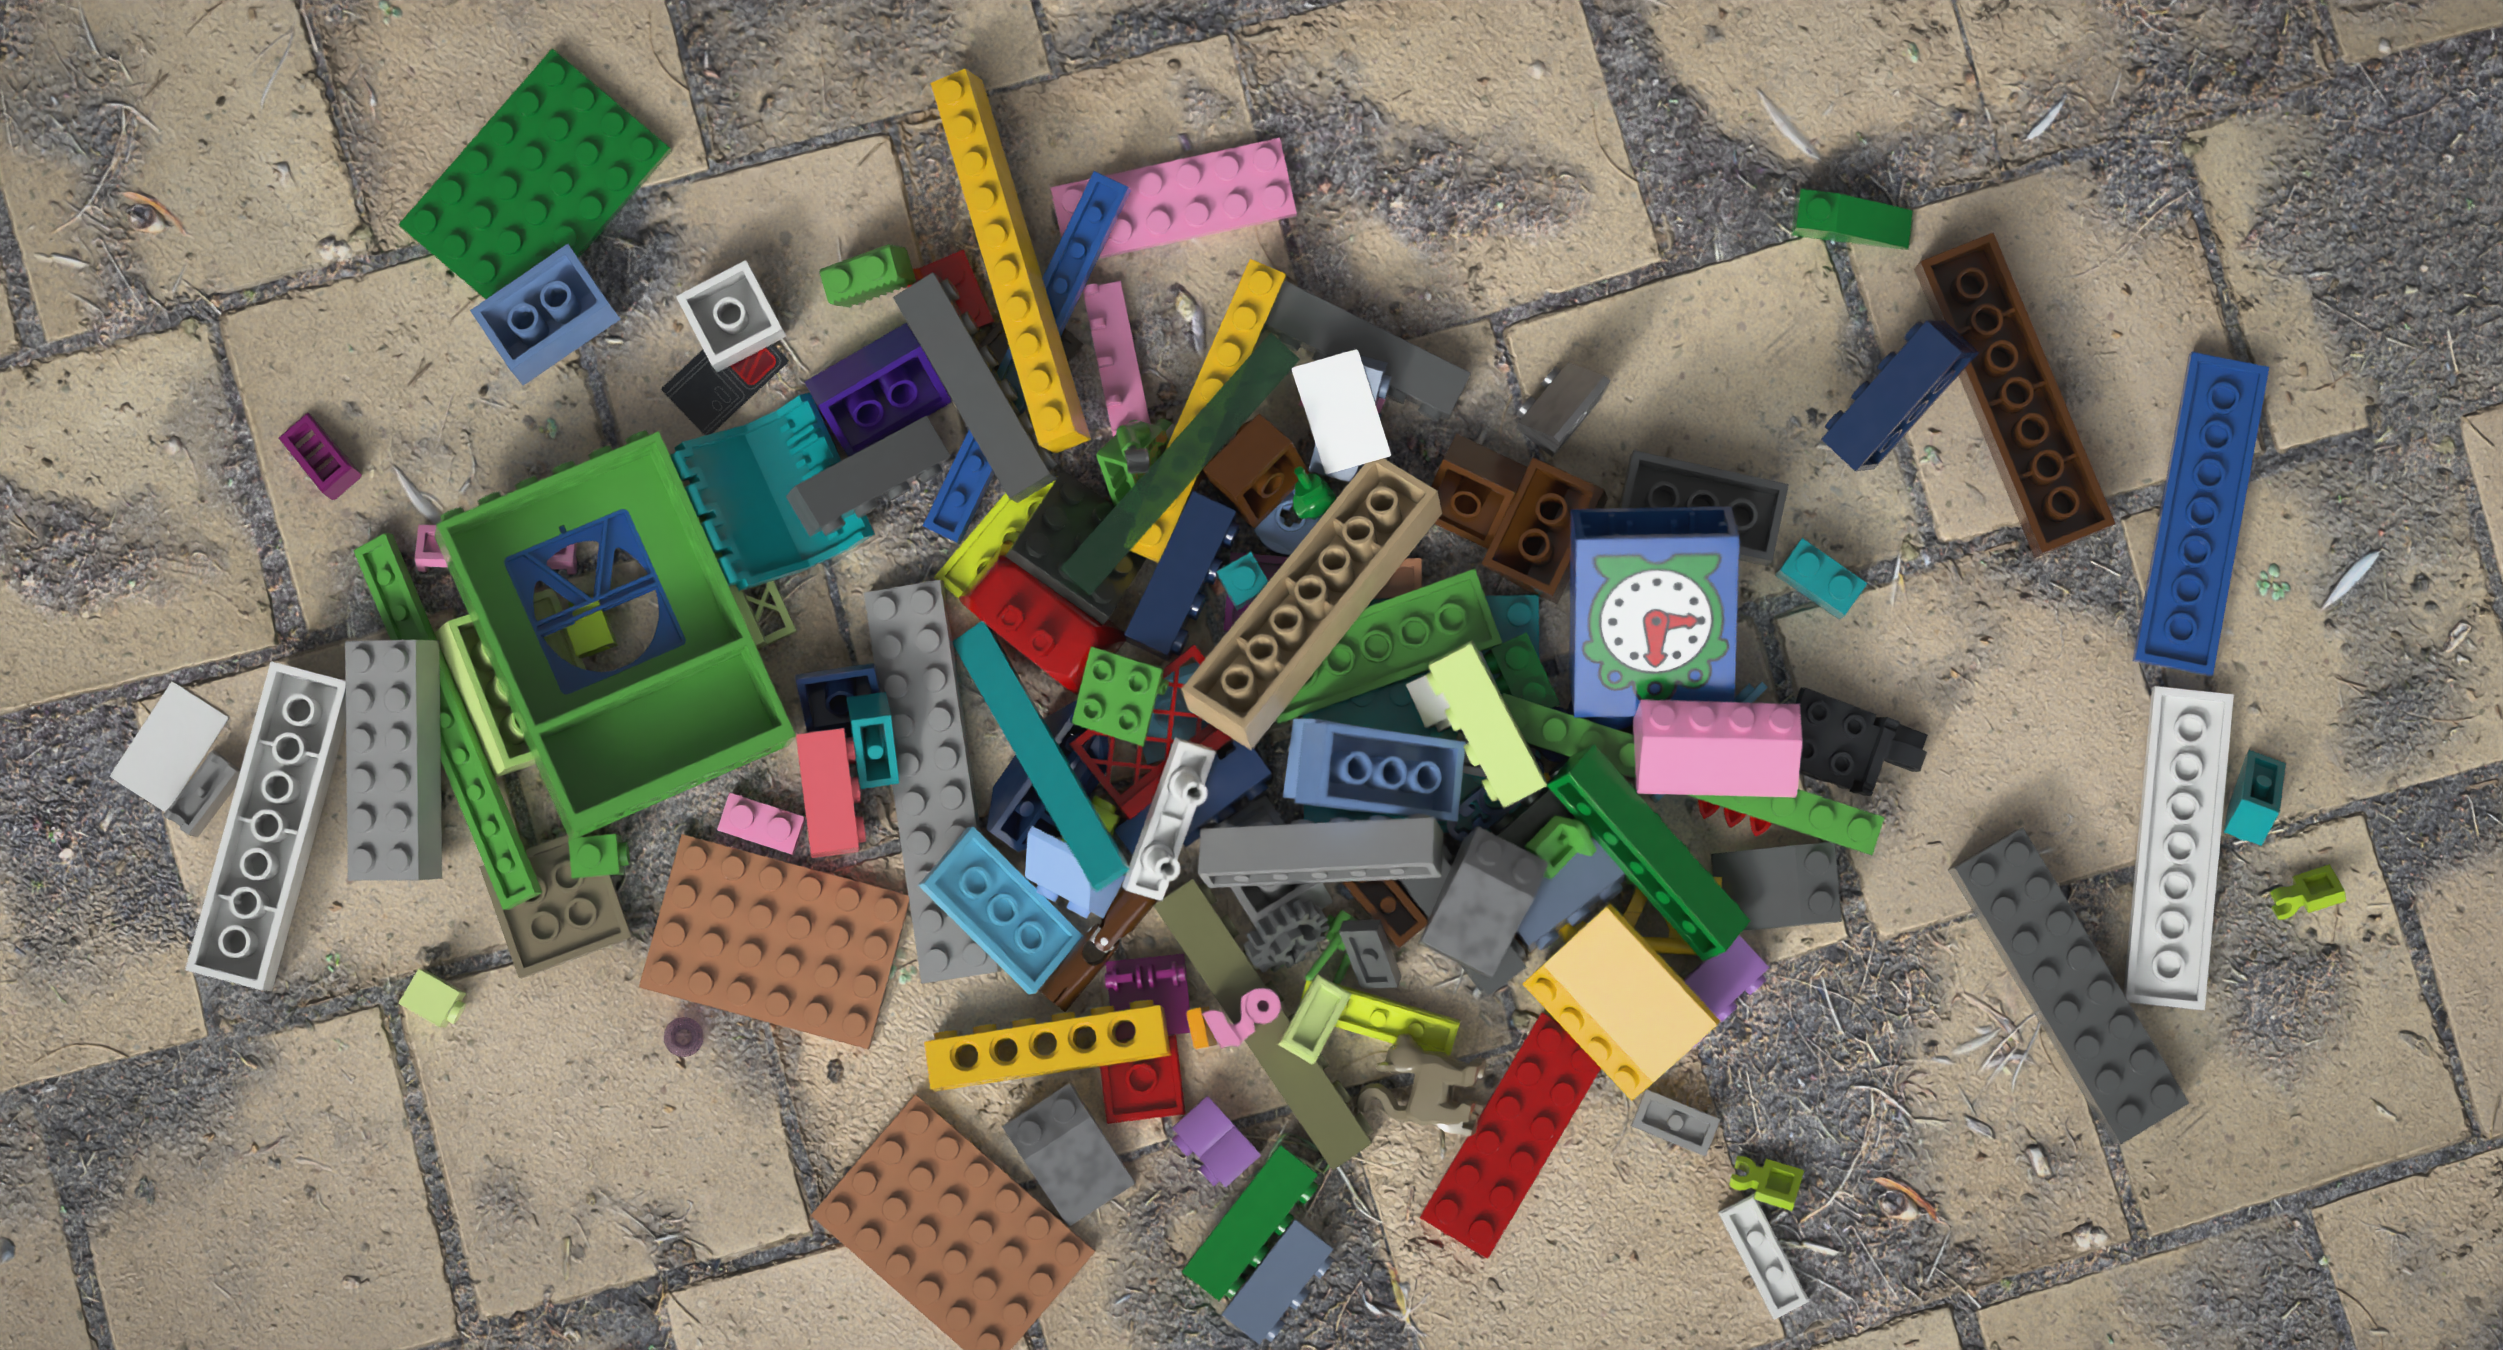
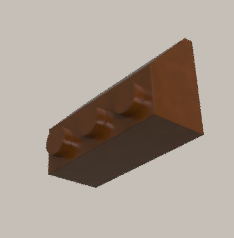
[1481,458,1608,604]

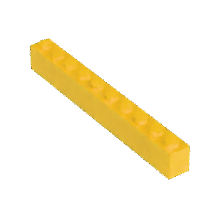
[931,68,1091,454]

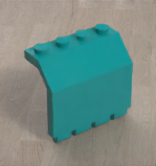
[670,392,875,591]

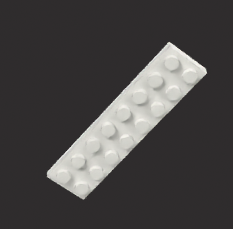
[2123,686,2234,1011]

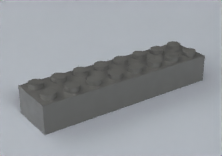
[1948,828,2190,1144]

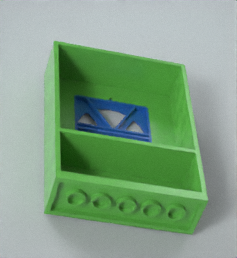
[435,430,796,841]

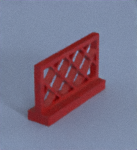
[1069,645,1232,819]

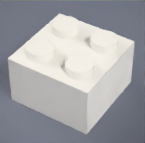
[676,260,787,373]

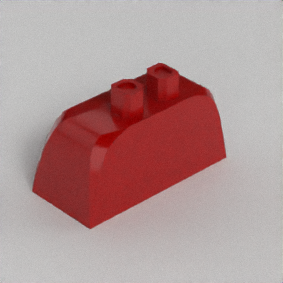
[958,540,1126,696]

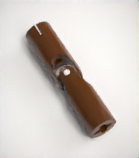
[1039,888,1158,1012]

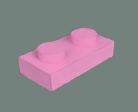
[717,793,806,855]

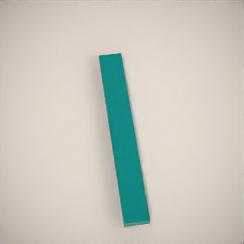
[953,621,1130,892]

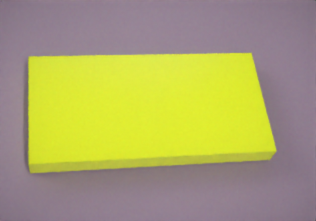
[934,475,1058,598]

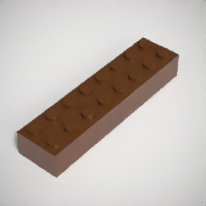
[1914,232,2116,558]

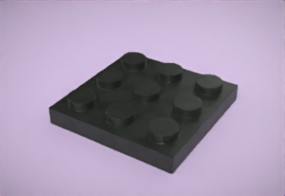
[1006,470,1147,625]

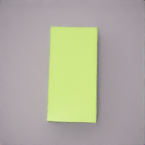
[1278,974,1352,1064]

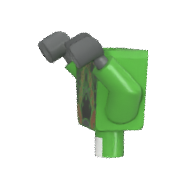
[1096,418,1175,514]

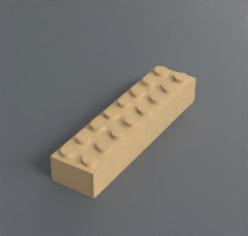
[1181,458,1442,750]

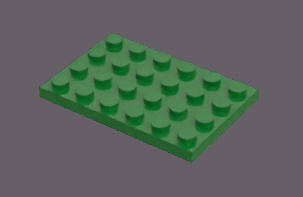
[398,49,672,300]

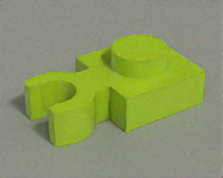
[1729,1156,1804,1211]

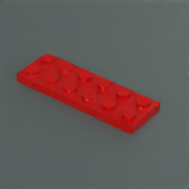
[1419,1012,1601,1259]

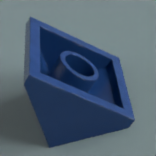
[795,663,881,734]

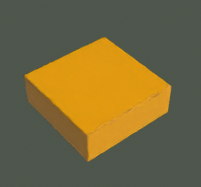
[1186,1006,1217,1049]

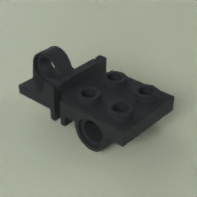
[1795,687,1928,796]

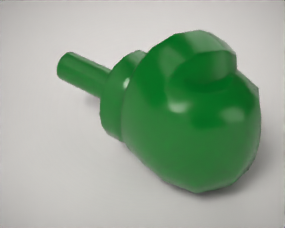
[1293,467,1337,520]

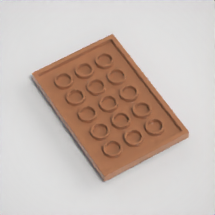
[639,834,910,1050]
[810,1094,1096,1350]

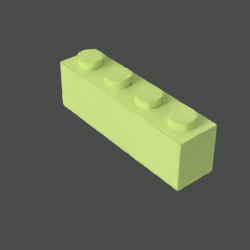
[1426,640,1547,808]

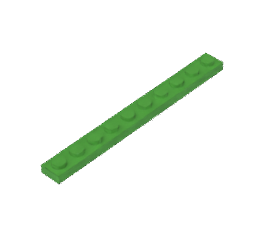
[353,533,543,910]
[1502,693,1885,855]

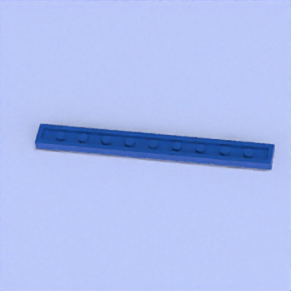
[923,171,1131,544]

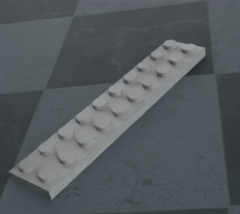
[864,580,1002,984]

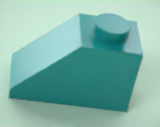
[2224,750,2286,846]

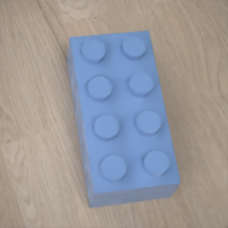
[1295,723,1466,822]

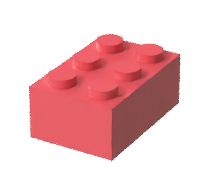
[796,728,866,858]

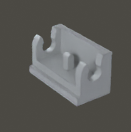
[163,750,240,837]

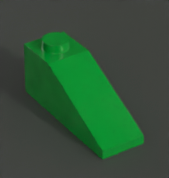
[1791,189,1913,250]

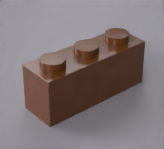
[1341,879,1428,950]

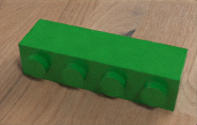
[1182,1145,1319,1302]

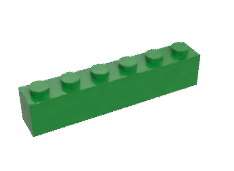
[1547,744,1750,962]

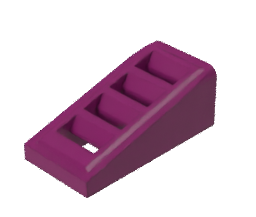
[279,413,362,500]

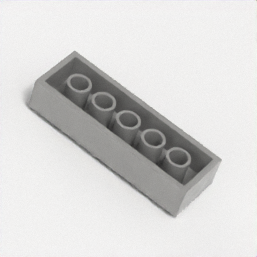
[345,640,442,881]

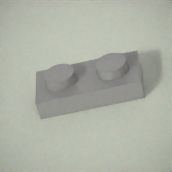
[1631,1089,1720,1156]

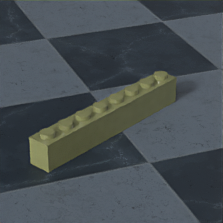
[1153,879,1374,1170]

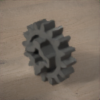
[1244,900,1329,972]

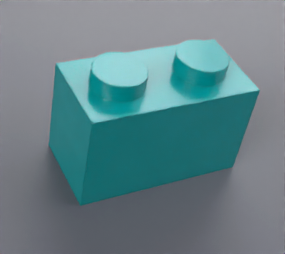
[1775,538,1868,620]
[847,692,900,789]

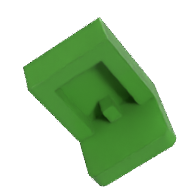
[1525,815,1597,879]
[568,834,630,879]

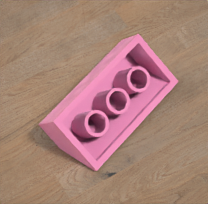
[1633,700,1802,797]

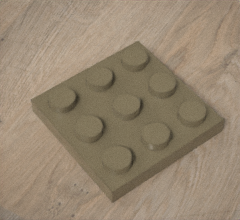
[480,831,633,979]

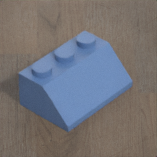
[470,244,620,386]

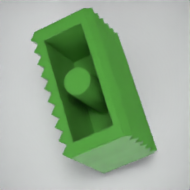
[819,244,916,308]

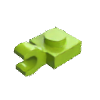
[2270,864,2346,920]

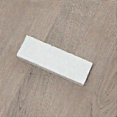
[1718,1194,1809,1320]

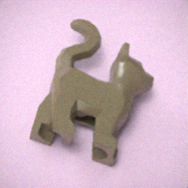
[1356,1034,1487,1136]

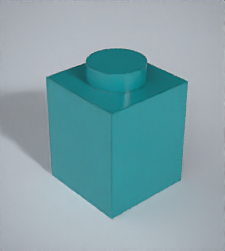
[1217,552,1268,610]

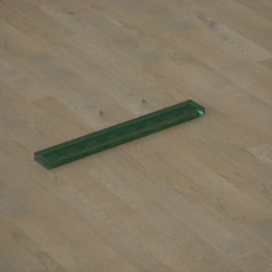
[1060,333,1300,596]

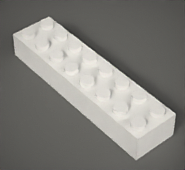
[185,662,346,991]

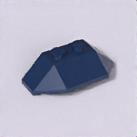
[987,700,1109,852]

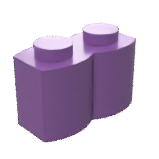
[1171,1096,1261,1188]

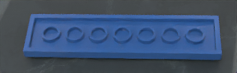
[2132,352,2269,676]

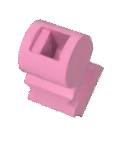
[1202,988,1281,1049]

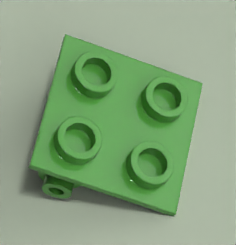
[1072,647,1169,746]

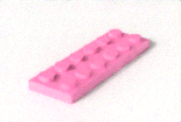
[1050,138,1297,259]

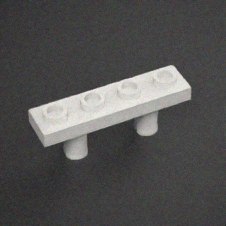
[1122,737,1216,901]

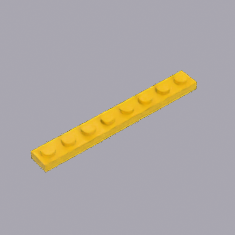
[1123,259,1286,563]

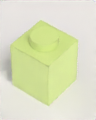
[399,969,466,1028]

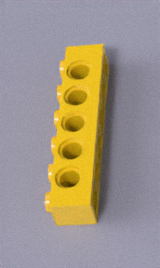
[924,1000,1171,1092]

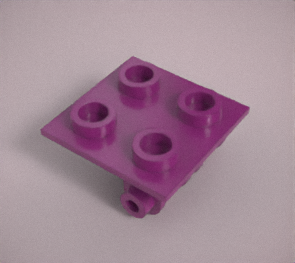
[1105,953,1190,1040]

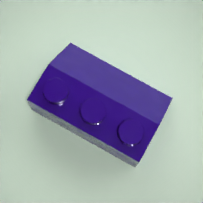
[804,323,952,457]

